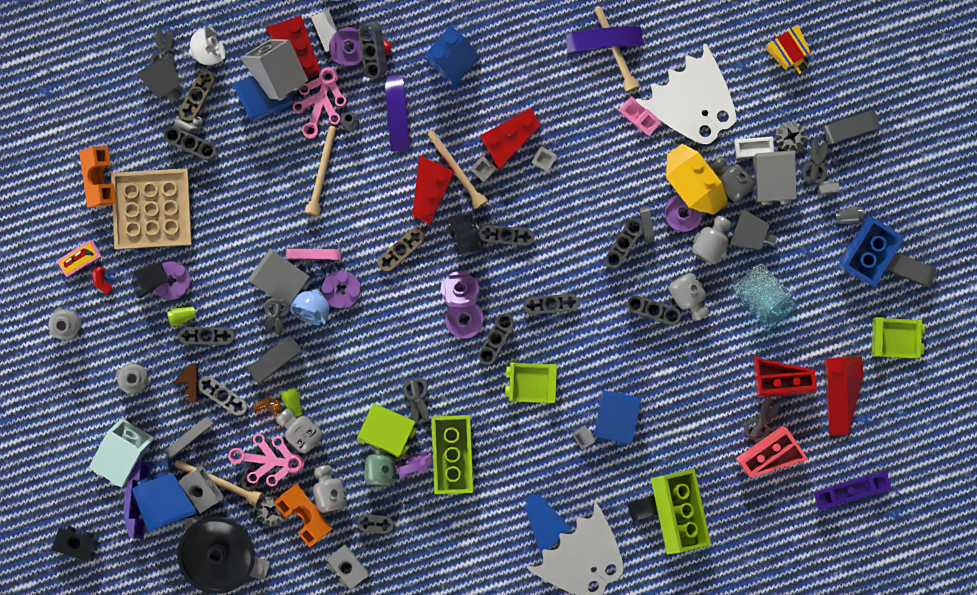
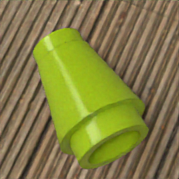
[167,307,196,327]
[281,388,302,417]

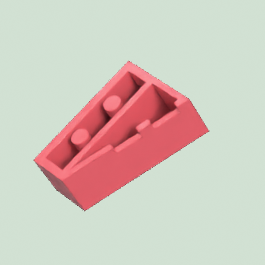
[736,426,809,478]

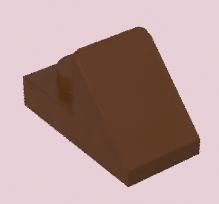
[173,363,199,402]

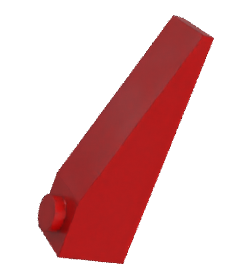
[823,356,863,436]

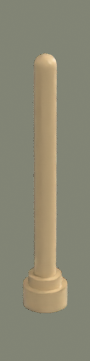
[595,6,640,92]
[304,126,336,216]
[428,131,488,210]
[175,460,262,507]

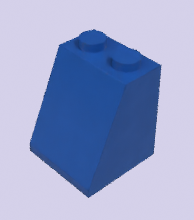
[425,25,480,86]
[232,76,295,124]
[593,390,642,447]
[132,472,196,532]
[524,493,571,555]

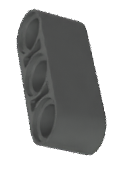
[359,21,387,79]
[823,110,881,145]
[164,126,218,162]
[605,219,643,269]
[885,253,937,287]
[626,295,681,326]
[479,313,514,365]
[247,335,303,384]

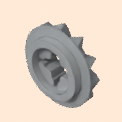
[775,121,806,151]
[257,496,286,527]

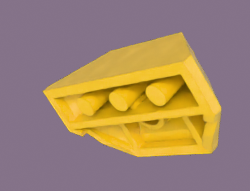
[666,144,729,215]

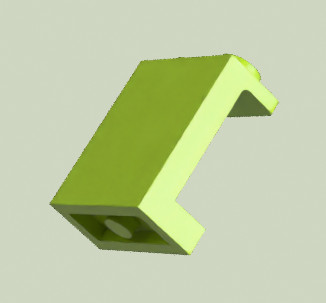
[871,317,925,359]
[505,362,557,403]
[357,403,417,460]

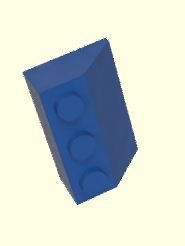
[837,217,905,287]

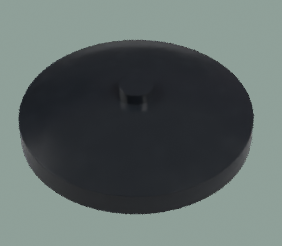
[177,516,255,594]

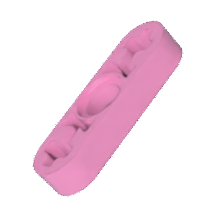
[286,249,341,260]

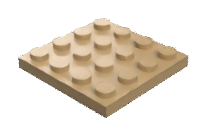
[111,168,192,250]

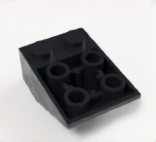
[447,214,484,259]

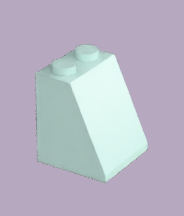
[89,418,154,488]

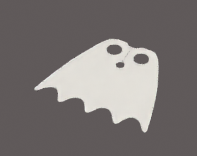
[636,44,736,144]
[527,503,623,595]

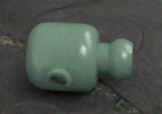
[364,446,396,487]

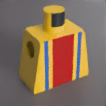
[765,25,810,74]

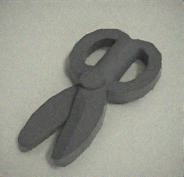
[150,28,175,67]
[802,138,828,184]
[264,298,290,336]
[402,377,428,423]
[744,398,780,442]

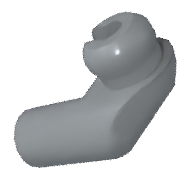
[174,117,203,133]

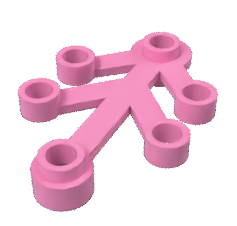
[293,67,347,139]
[229,434,304,486]

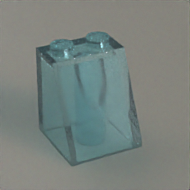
[732,263,797,332]

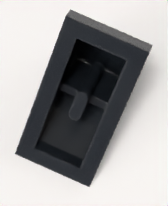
[131,263,169,299]
[627,494,658,521]

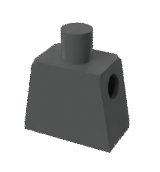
[137,54,181,103]
[729,210,777,251]

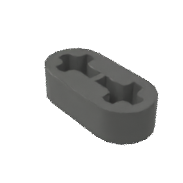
[639,206,655,243]
[357,514,394,534]

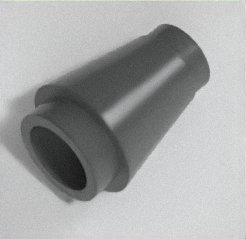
[340,112,359,131]
[836,206,865,224]

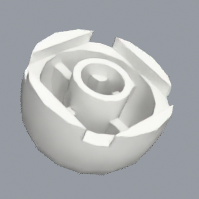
[189,26,225,65]

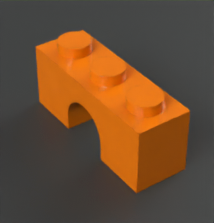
[79,146,116,207]
[273,484,333,548]

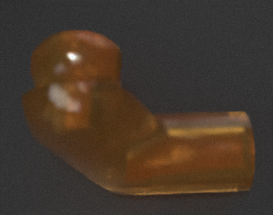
[253,397,282,415]

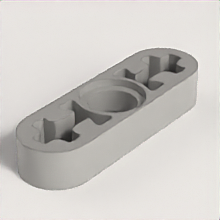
[198,376,248,416]
[164,416,213,459]

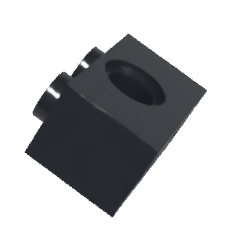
[52,525,99,562]

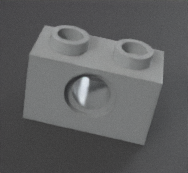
[178,465,223,513]
[327,544,369,590]

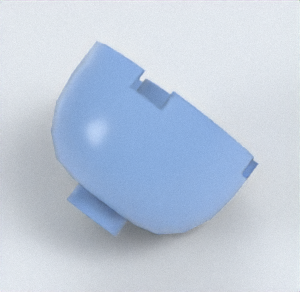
[290,290,330,325]

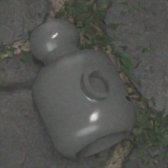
[710,157,755,202]

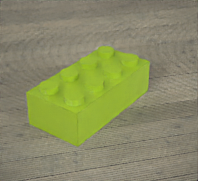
[431,415,473,494]
[651,469,711,554]

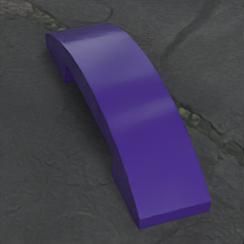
[565,26,643,54]
[384,75,410,152]
[124,461,151,539]
[813,471,892,511]

